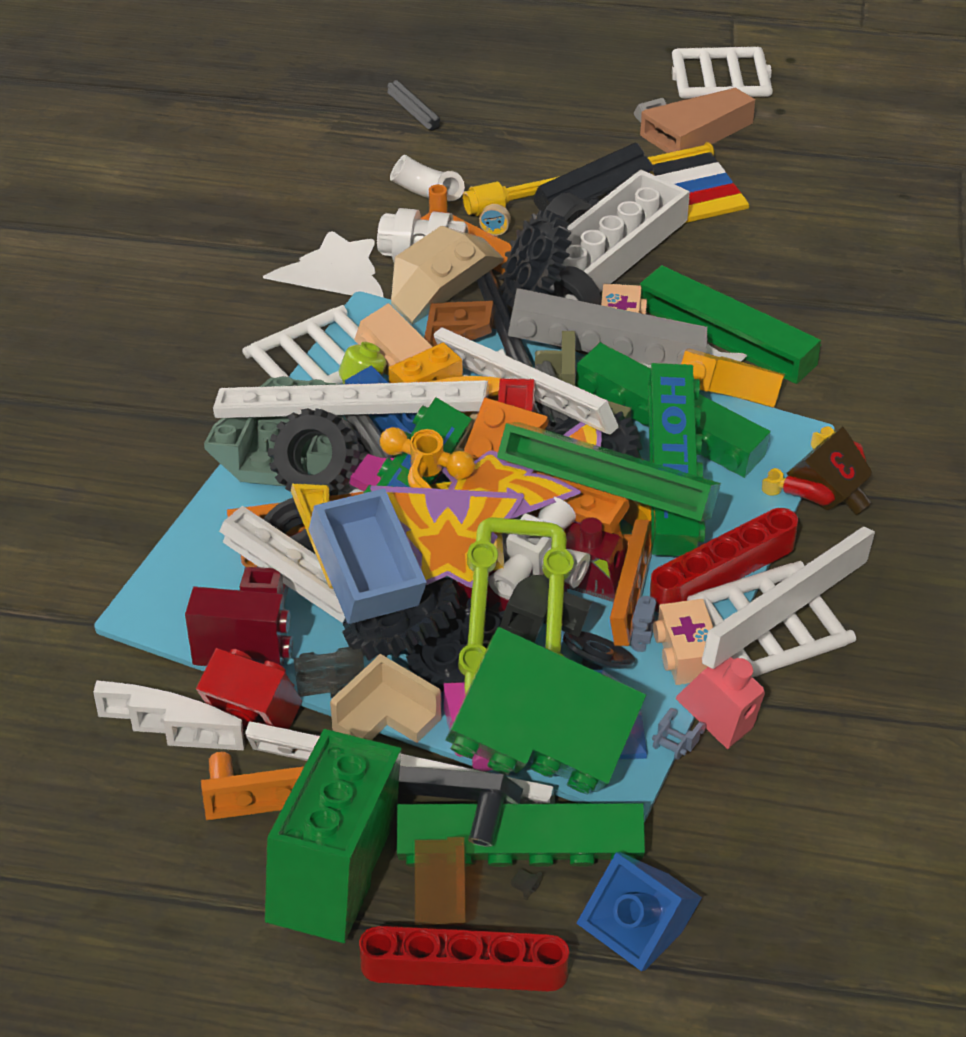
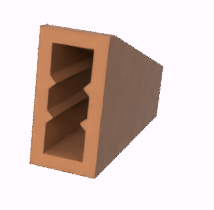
[640,87,755,153]

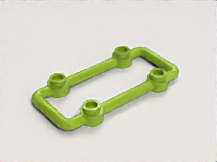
[458,517,574,695]

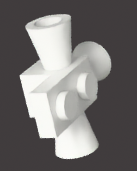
[488,497,590,600]

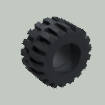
[268,408,364,496]

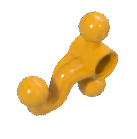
[379,427,475,489]

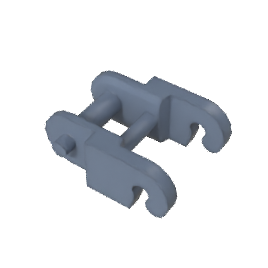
[631,596,656,652]
[652,708,706,760]

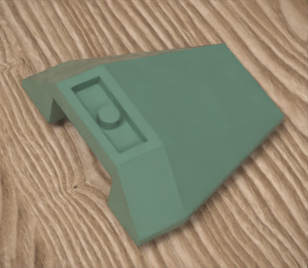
[204,376,344,486]

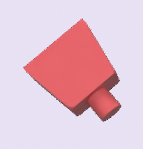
[675,657,765,749]

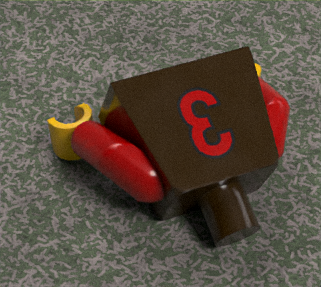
[762,426,872,515]

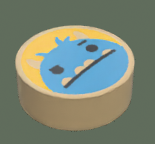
[479,204,511,236]

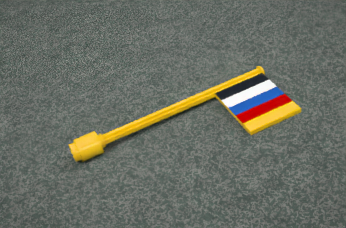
[463,142,749,223]

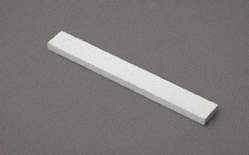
[434,327,619,434]
[213,380,489,418]
[702,527,875,669]
[245,721,555,804]

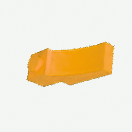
[681,348,785,407]

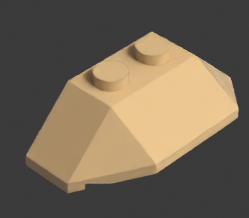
[391,226,504,325]

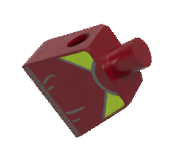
[566,517,625,602]

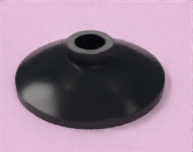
[563,631,635,670]

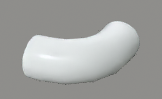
[390,155,465,201]

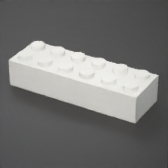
[561,169,690,301]

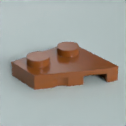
[424,301,495,347]

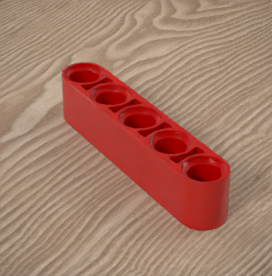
[650,508,798,613]
[359,926,569,992]

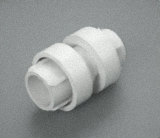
[377,208,468,262]

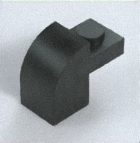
[500,575,592,643]

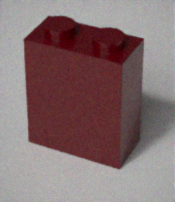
[185,586,293,667]

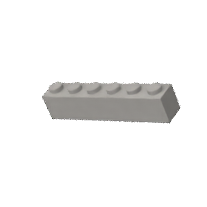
[508,288,707,365]

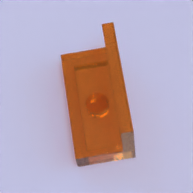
[415,837,465,925]

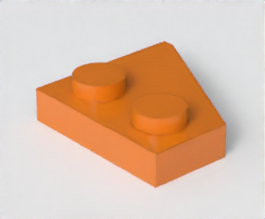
[464,397,549,461]

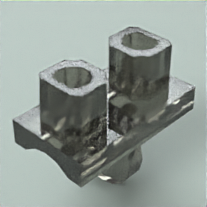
[293,647,364,698]

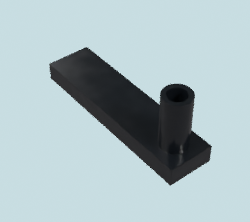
[398,766,523,847]

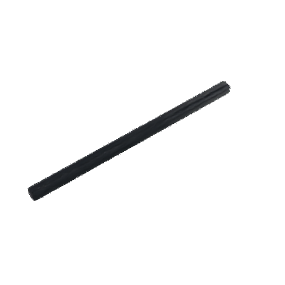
[476,270,556,430]

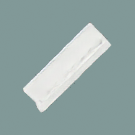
[219,506,346,623]

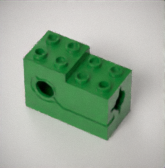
[445,627,646,794]
[265,729,402,944]

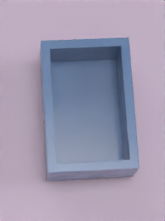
[308,488,427,624]

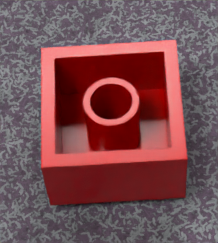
[196,648,302,730]

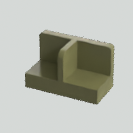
[535,331,575,386]

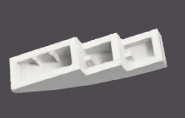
[93,680,245,750]

